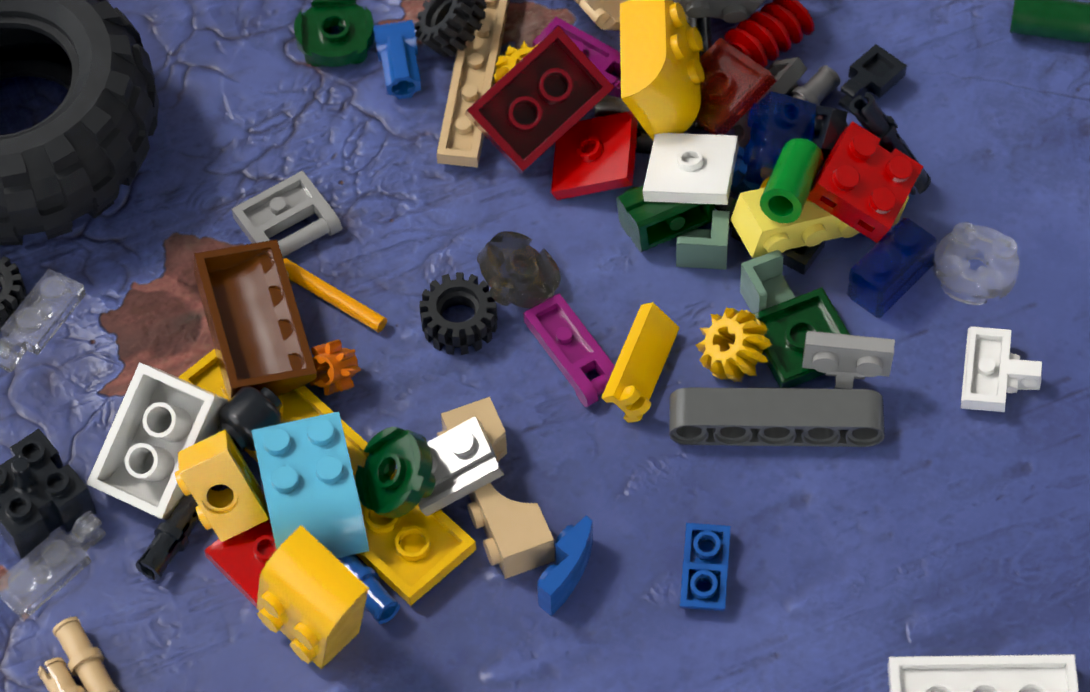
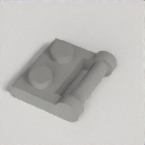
[231,170,342,257]

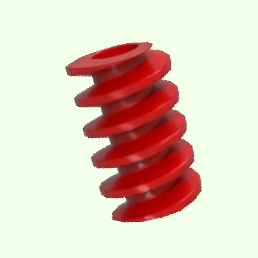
[724,0,815,76]

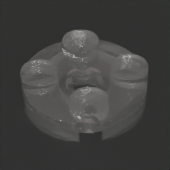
[933,222,1020,305]

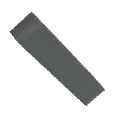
[669,387,885,447]

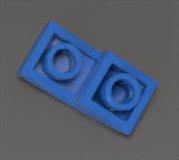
[537,515,593,616]
[680,523,731,611]

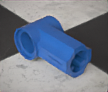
[373,20,421,99]

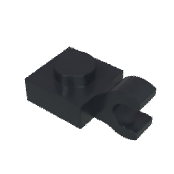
[838,44,907,113]

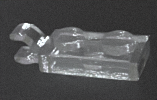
[0,268,86,372]
[0,510,106,621]

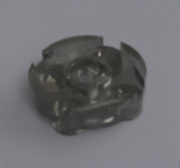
[477,231,561,309]

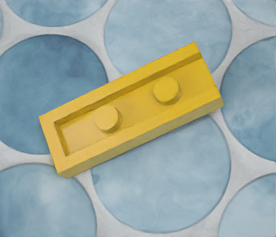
[601,302,680,423]

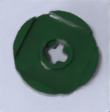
[294,0,375,67]
[355,427,436,519]

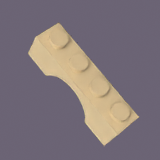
[437,397,555,579]

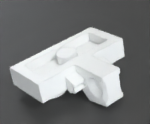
[961,327,1042,412]

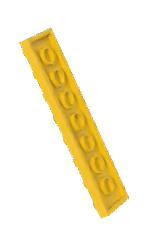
[178,349,476,606]

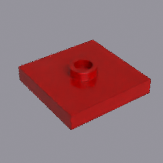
[551,111,638,200]
[204,512,277,608]

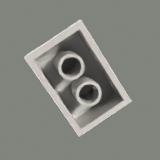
[86,362,229,520]

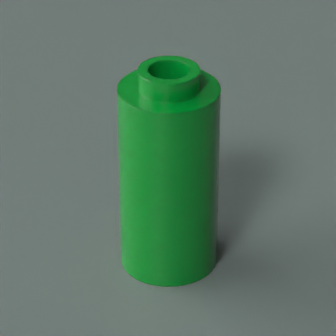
[760,138,823,223]

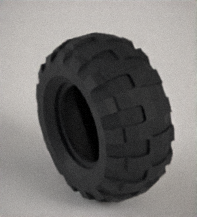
[0,0,159,245]

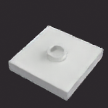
[643,133,739,205]

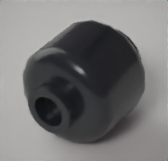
[218,387,284,452]

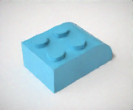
[251,411,369,558]

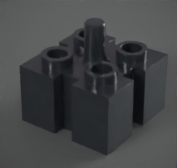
[0,428,96,563]

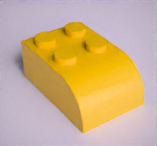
[620,0,704,141]
[257,525,369,669]

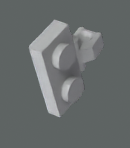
[802,331,895,389]

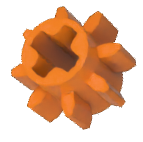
[310,339,361,396]

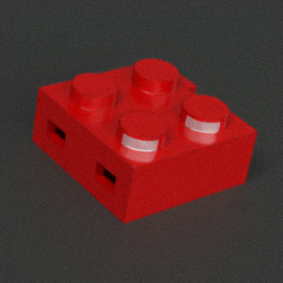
[807,121,924,243]

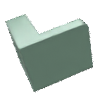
[676,210,730,270]
[740,250,795,313]

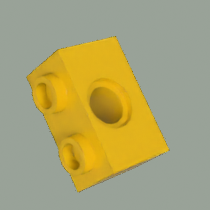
[175,429,269,542]

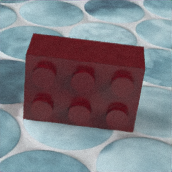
[465,26,615,174]

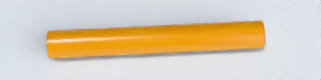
[283,258,387,333]

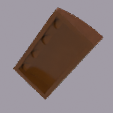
[194,239,317,400]

